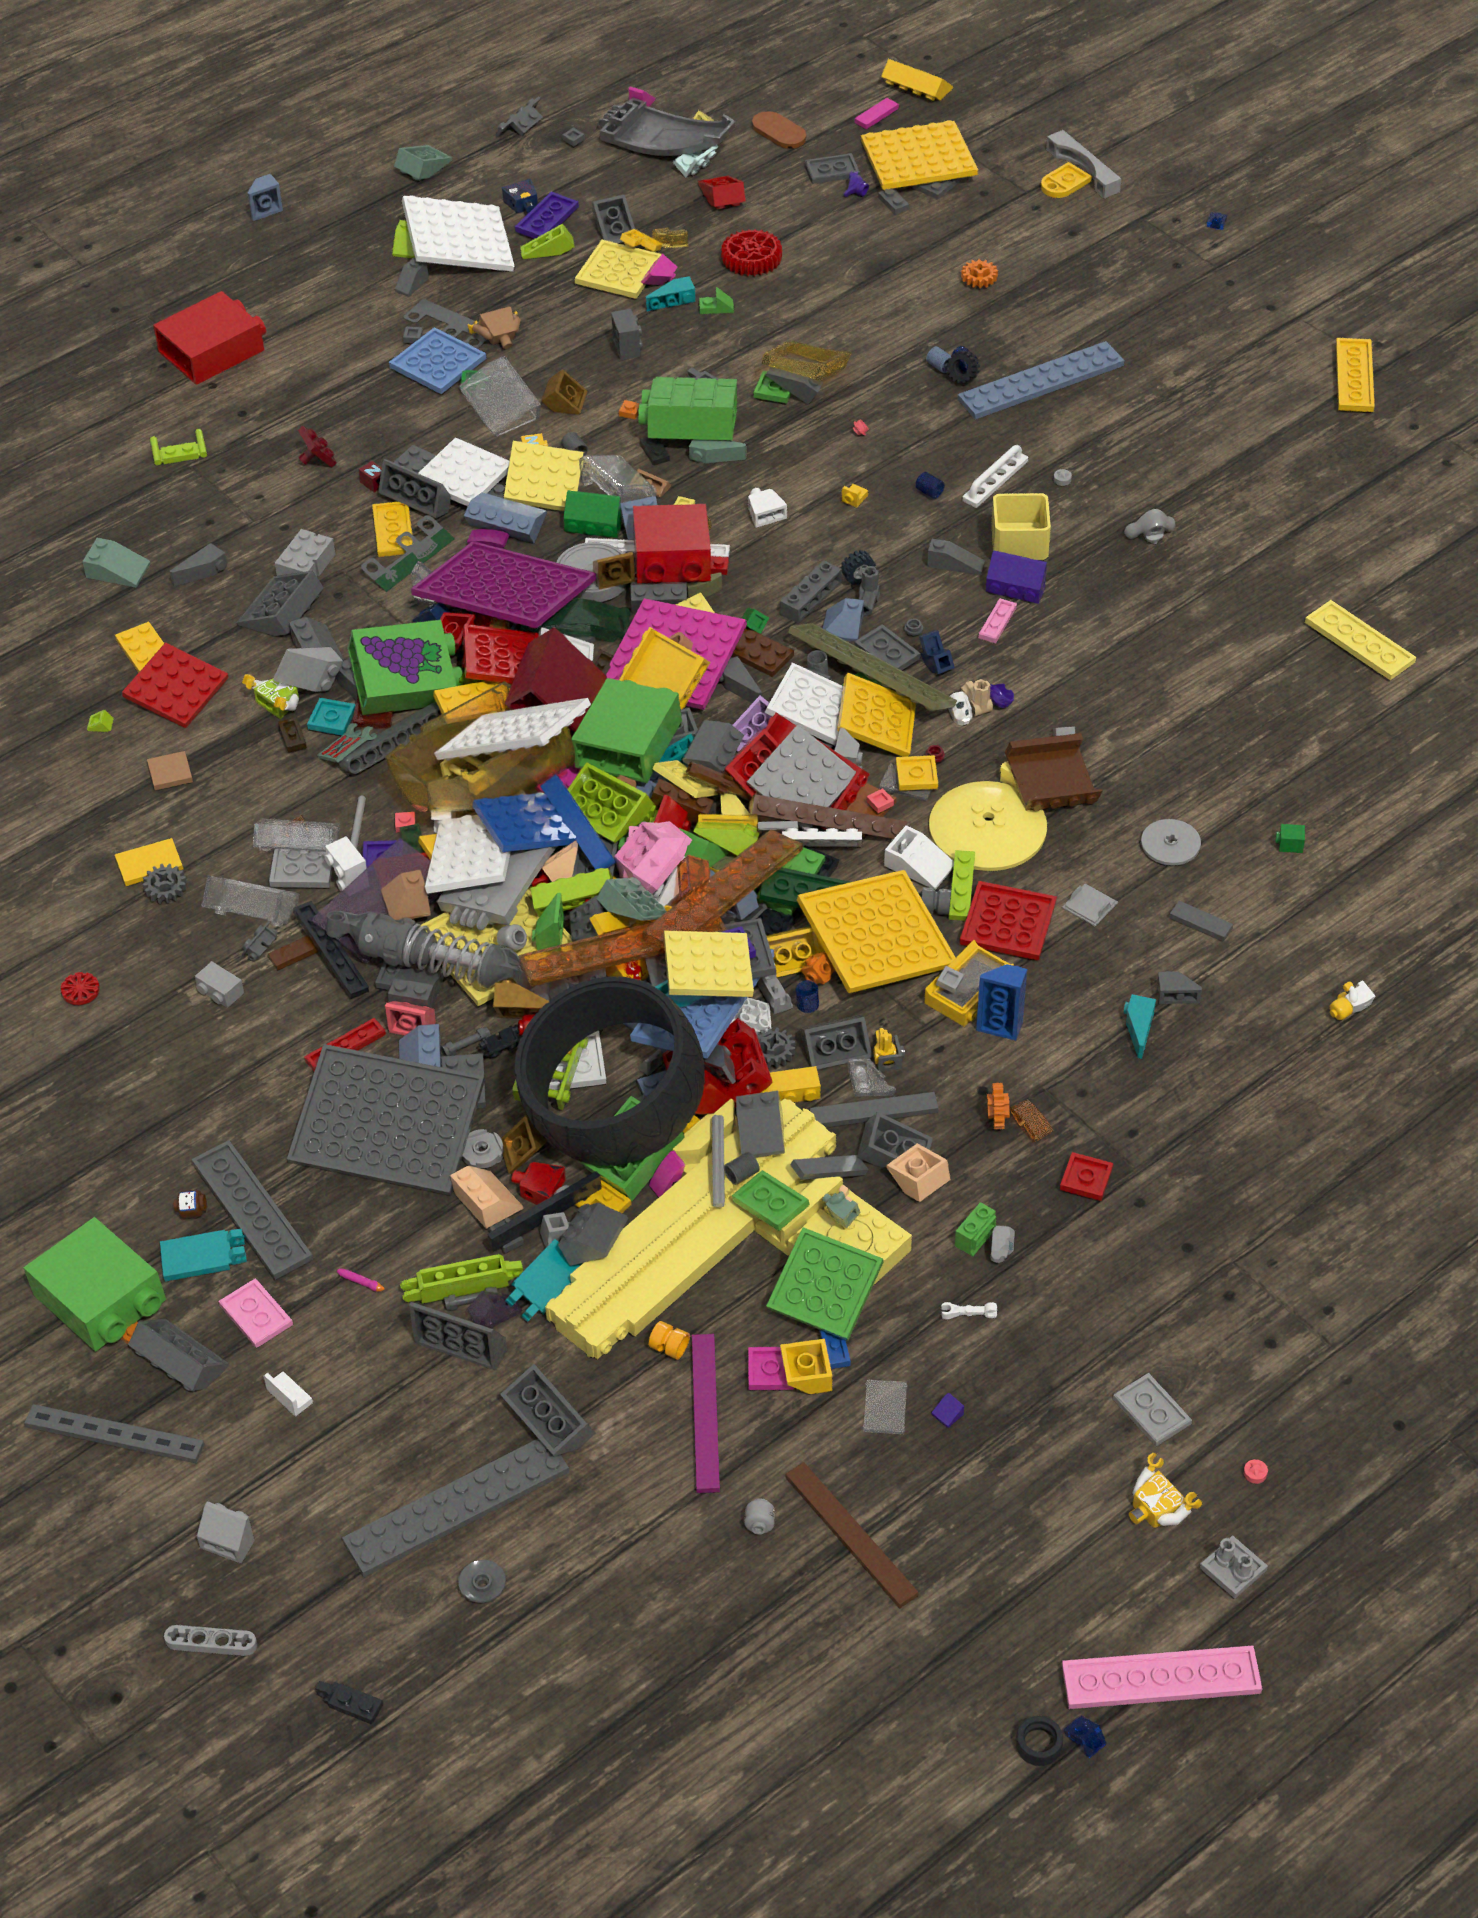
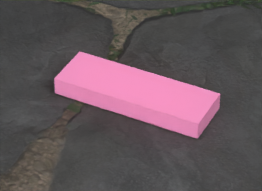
[979,598,1017,643]

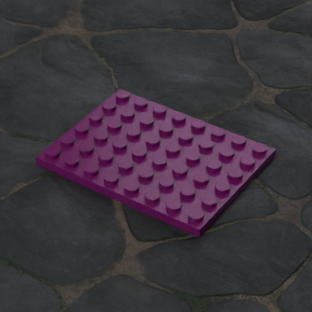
[411,541,597,628]

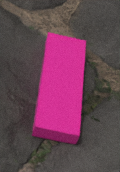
[855,98,899,129]

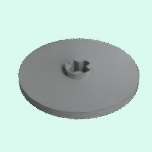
[1141,819,1201,865]

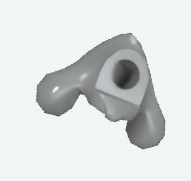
[1124,509,1175,544]

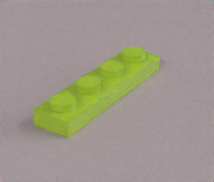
[949,850,975,921]

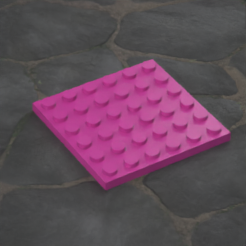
[606,598,747,710]

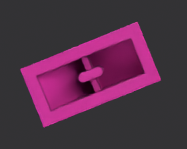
[629,86,655,107]

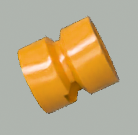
[648,1321,690,1360]

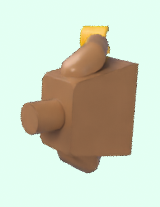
[467,307,521,349]

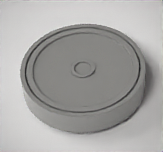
[556,542,628,603]

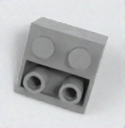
[197,1501,254,1563]

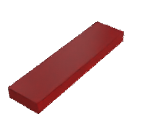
[304,1018,386,1072]

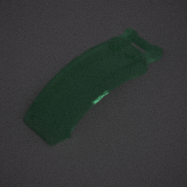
[516,598,630,642]

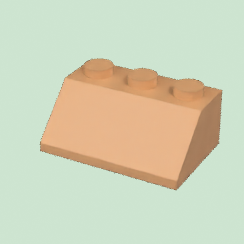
[450,1166,523,1229]

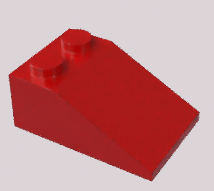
[698,176,746,209]
[724,728,780,797]

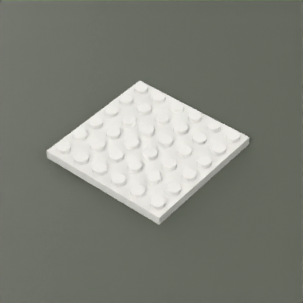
[402,196,514,271]

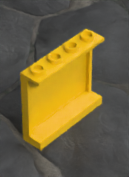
[619,627,711,709]

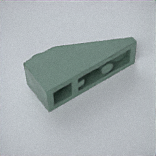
[689,439,746,463]

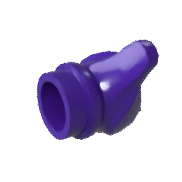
[843,171,869,197]

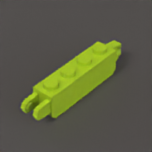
[400,1254,523,1304]

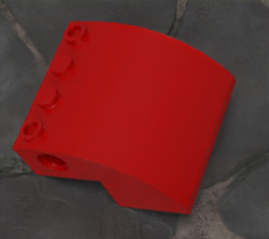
[662,1018,773,1114]

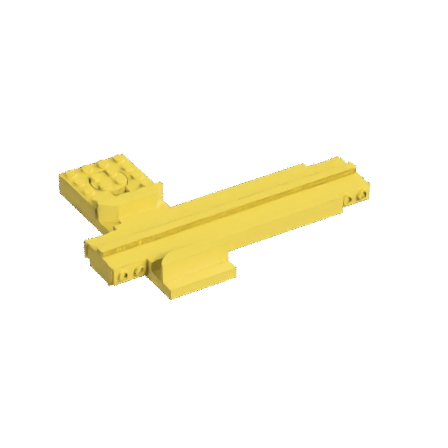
[545,1098,912,1359]

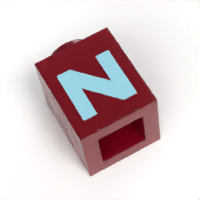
[359,461,382,493]

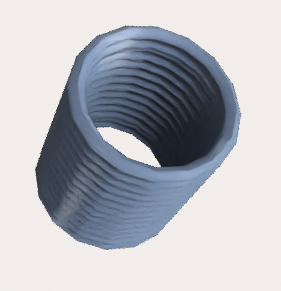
[926,347,951,373]

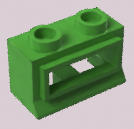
[955,1202,996,1256]

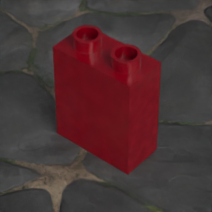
[504,627,607,753]

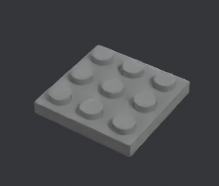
[269,838,335,888]

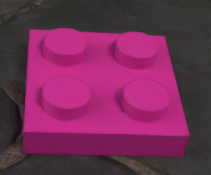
[748,1347,794,1390]

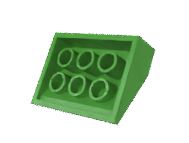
[578,1096,685,1202]

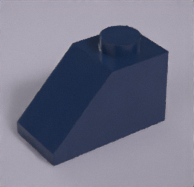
[412,603,451,623]

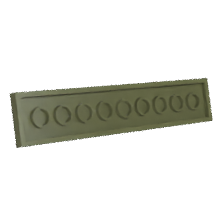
[788,623,957,712]

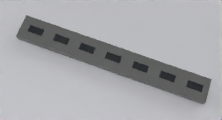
[25,1404,205,1464]

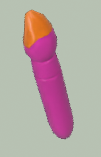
[337,1269,384,1292]

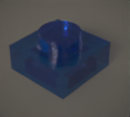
[1207,212,1227,230]

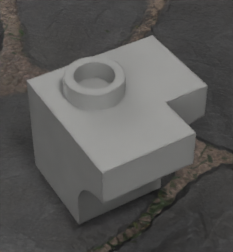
[540,1212,571,1247]

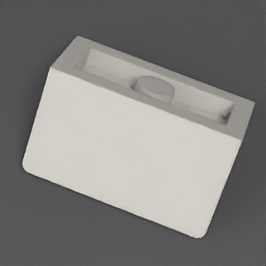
[264,1372,313,1417]

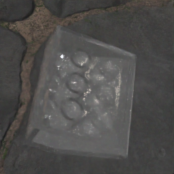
[459,356,541,437]

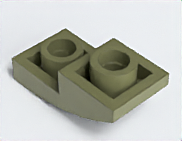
[687,573,722,598]

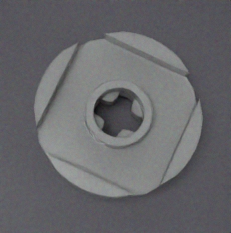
[462,1129,503,1169]

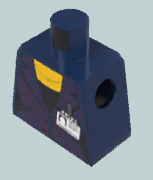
[502,179,538,213]

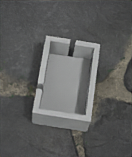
[275,529,335,576]

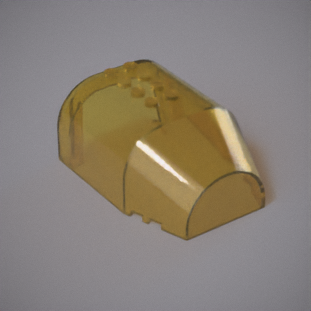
[385,681,575,812]

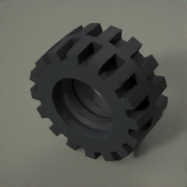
[946,351,980,383]

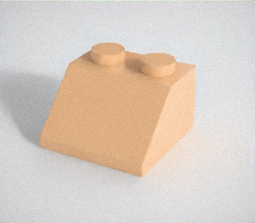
[887,1143,950,1202]

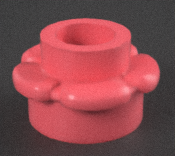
[853,419,869,436]

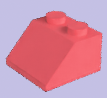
[385,1001,436,1036]

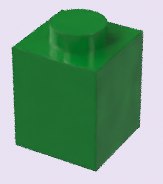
[1275,824,1305,853]

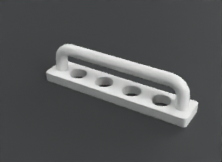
[963,445,1028,508]

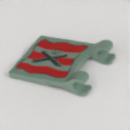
[317,723,377,763]

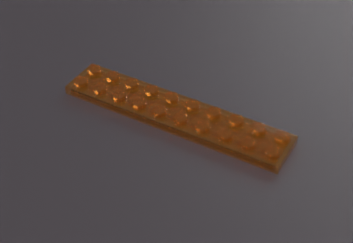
[642,829,803,948]
[519,907,727,987]

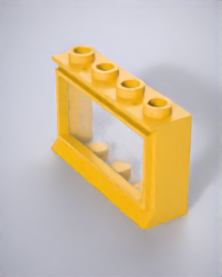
[925,940,1014,1027]

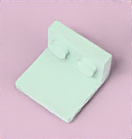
[673,145,719,177]

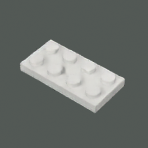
[782,828,862,847]

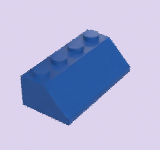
[976,964,1027,1041]

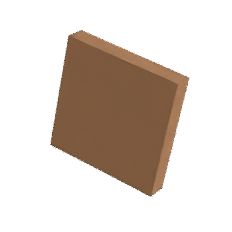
[147,751,193,790]

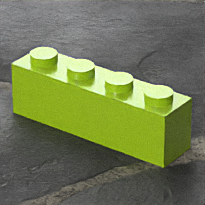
[530,868,613,917]

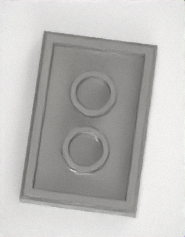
[1113,1373,1192,1446]

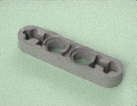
[164,1625,257,1656]

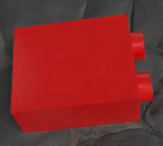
[153,291,266,385]
[633,504,711,583]

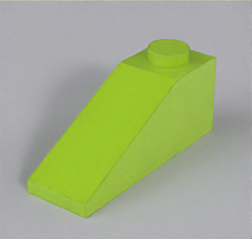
[521,224,574,259]

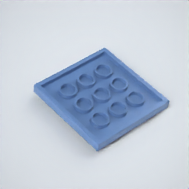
[389,327,486,394]

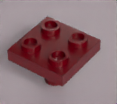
[298,426,337,467]

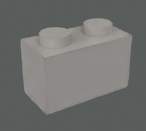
[195,961,244,1008]

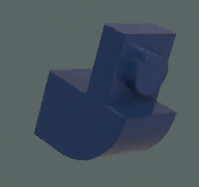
[919,630,955,674]

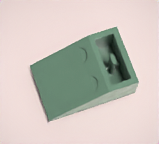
[596,877,671,921]

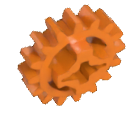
[961,259,998,288]
[987,1083,1010,1129]

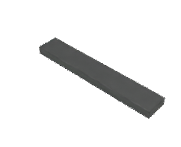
[810,1092,939,1127]

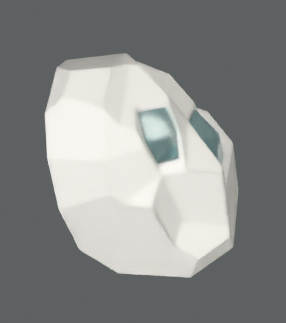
[949,692,972,726]

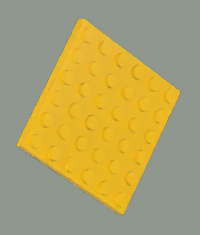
[861,120,978,190]
[797,870,956,993]

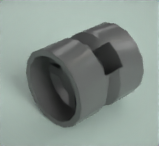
[922,887,951,915]

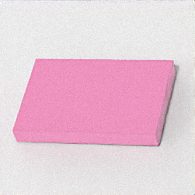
[219,1278,293,1348]

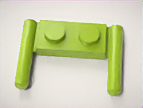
[150,429,207,465]

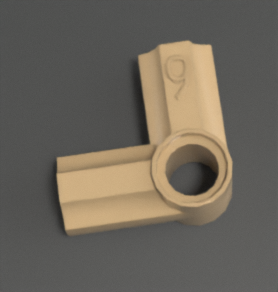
[961,679,993,717]

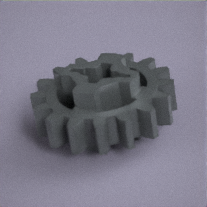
[143,864,187,904]
[757,1027,795,1068]

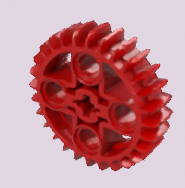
[721,229,782,277]

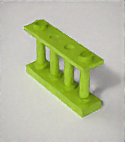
[512,1037,588,1110]

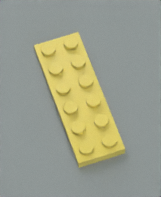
[1305,600,1416,680]

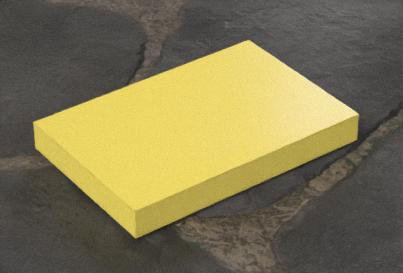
[652,760,718,798]

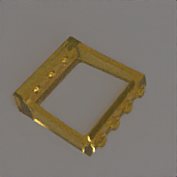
[761,341,852,381]

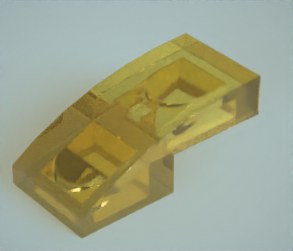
[653,227,688,247]

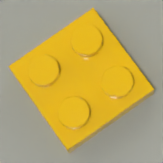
[896,755,938,791]

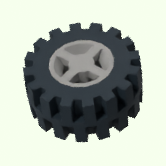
[840,550,876,584]

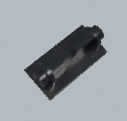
[479,1026,522,1058]

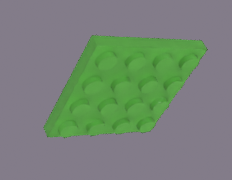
[766,1227,884,1341]

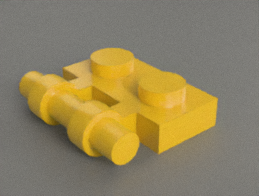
[575,1179,631,1213]

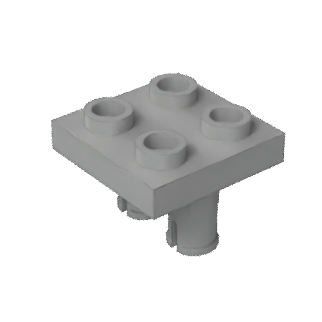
[1200,1536,1268,1599]

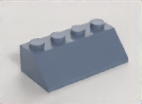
[464,492,547,544]
[399,1024,442,1067]

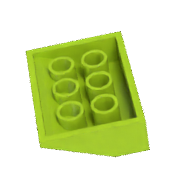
[568,762,654,843]

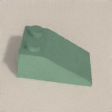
[394,145,453,181]
[82,538,151,588]

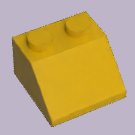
[780,1339,832,1394]

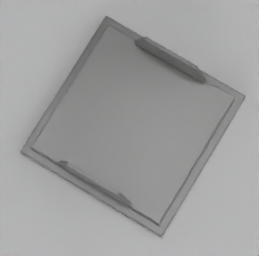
[1062,884,1118,927]

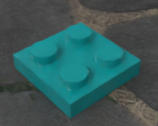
[307,698,356,735]

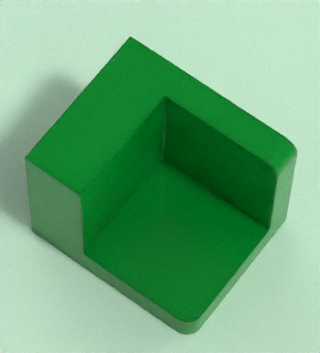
[741,608,769,634]

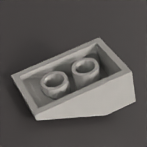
[273,647,343,692]

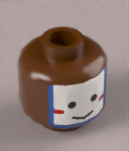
[174,1189,207,1219]

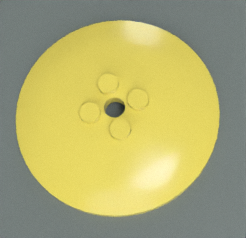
[929,781,1047,871]

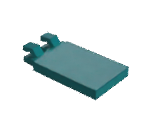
[160,1229,247,1281]
[505,1239,582,1322]

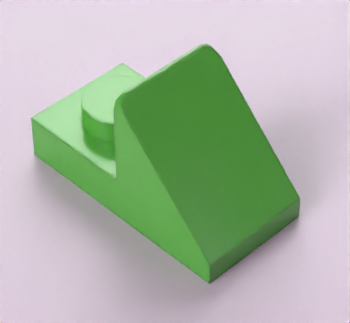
[699,287,734,314]

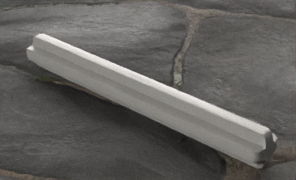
[712,1115,725,1208]

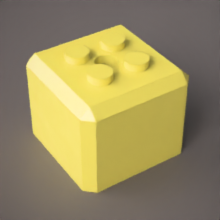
[991,493,1051,560]

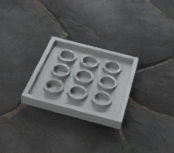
[747,724,856,832]

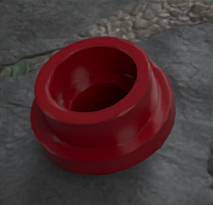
[925,745,945,763]

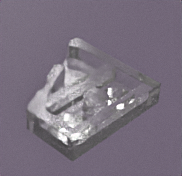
[848,1058,896,1097]

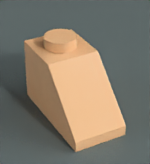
[542,841,578,882]

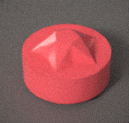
[1244,1459,1268,1484]

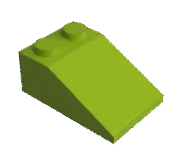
[693,822,759,860]

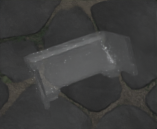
[201,875,300,927]

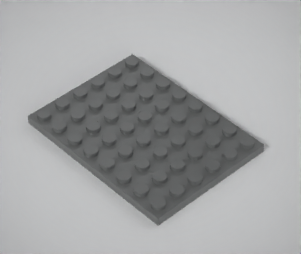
[287,1044,485,1196]

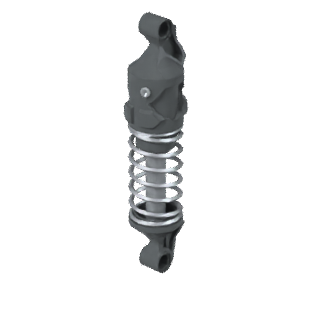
[327,911,537,990]

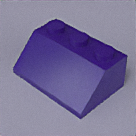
[986,550,1047,604]

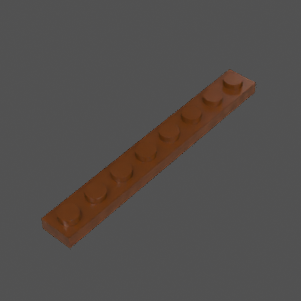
[750,794,907,840]

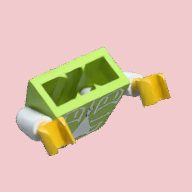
[242,674,299,719]

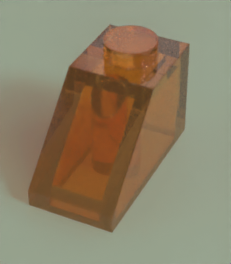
[677,855,710,900]

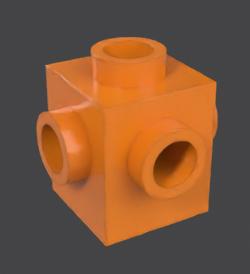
[801,952,835,985]

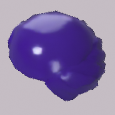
[990,684,1014,708]

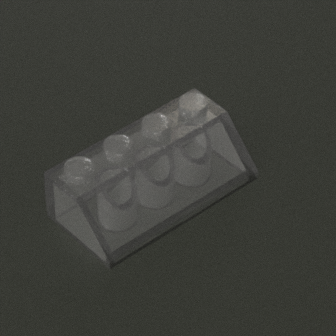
[253,818,340,855]

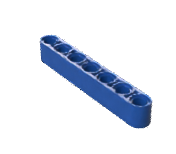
[540,774,616,869]

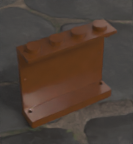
[1005,733,1103,811]

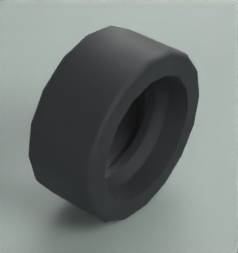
[1016,1716,1063,1766]

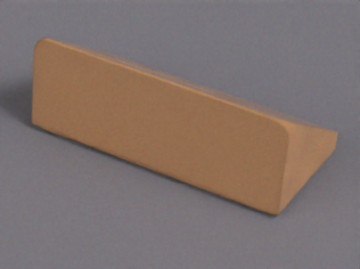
[630,469,671,498]

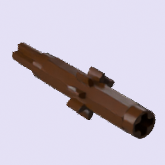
[686,761,753,801]

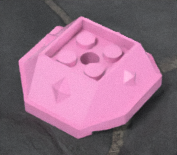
[614,821,692,894]

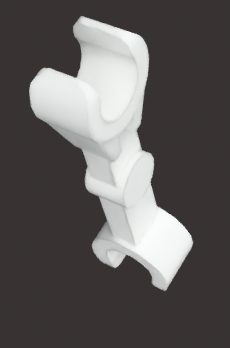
[941,1302,997,1319]

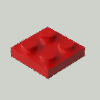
[1060,1152,1114,1201]

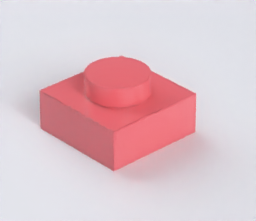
[867,788,894,813]
[395,812,416,833]

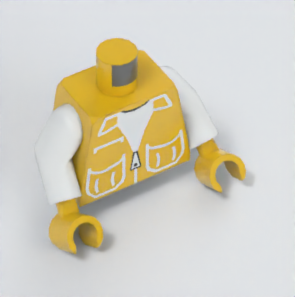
[1129,1453,1202,1528]

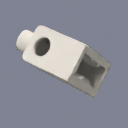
[748,488,787,528]

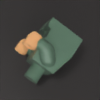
[822,1185,861,1229]

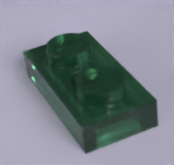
[400,823,425,855]

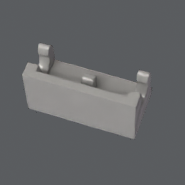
[758,975,793,1014]

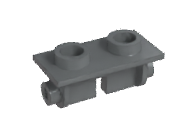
[241,921,278,961]

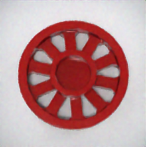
[61,972,100,1005]

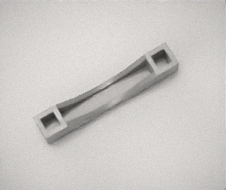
[1046,130,1121,199]

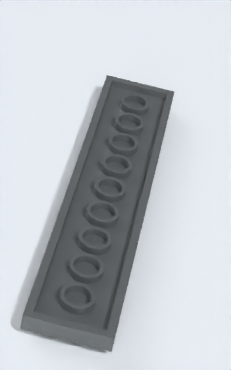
[342,1438,569,1577]

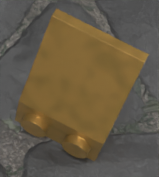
[493,980,549,1019]

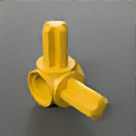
[874,1028,896,1065]

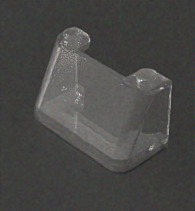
[579,454,657,519]

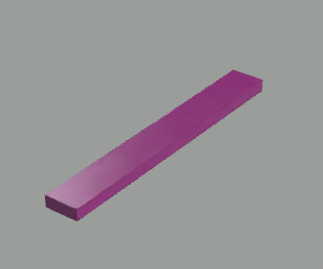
[692,1334,720,1493]

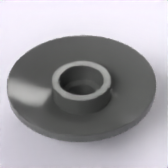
[458,1560,506,1603]

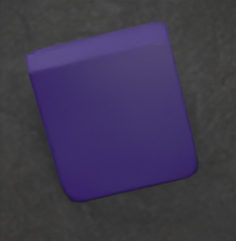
[932,1393,964,1428]

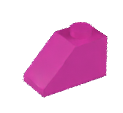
[641,254,677,285]

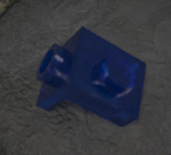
[1064,1715,1106,1758]

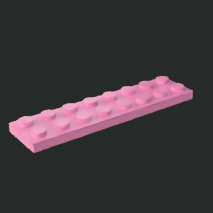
[1062,1646,1262,1709]

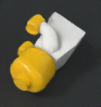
[1330,980,1375,1020]

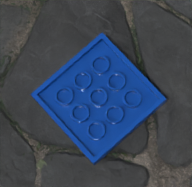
[472,792,577,852]

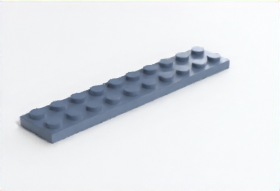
[958,341,1124,419]

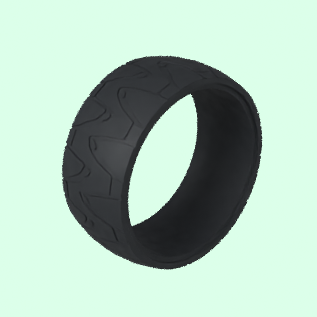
[515,976,705,1166]

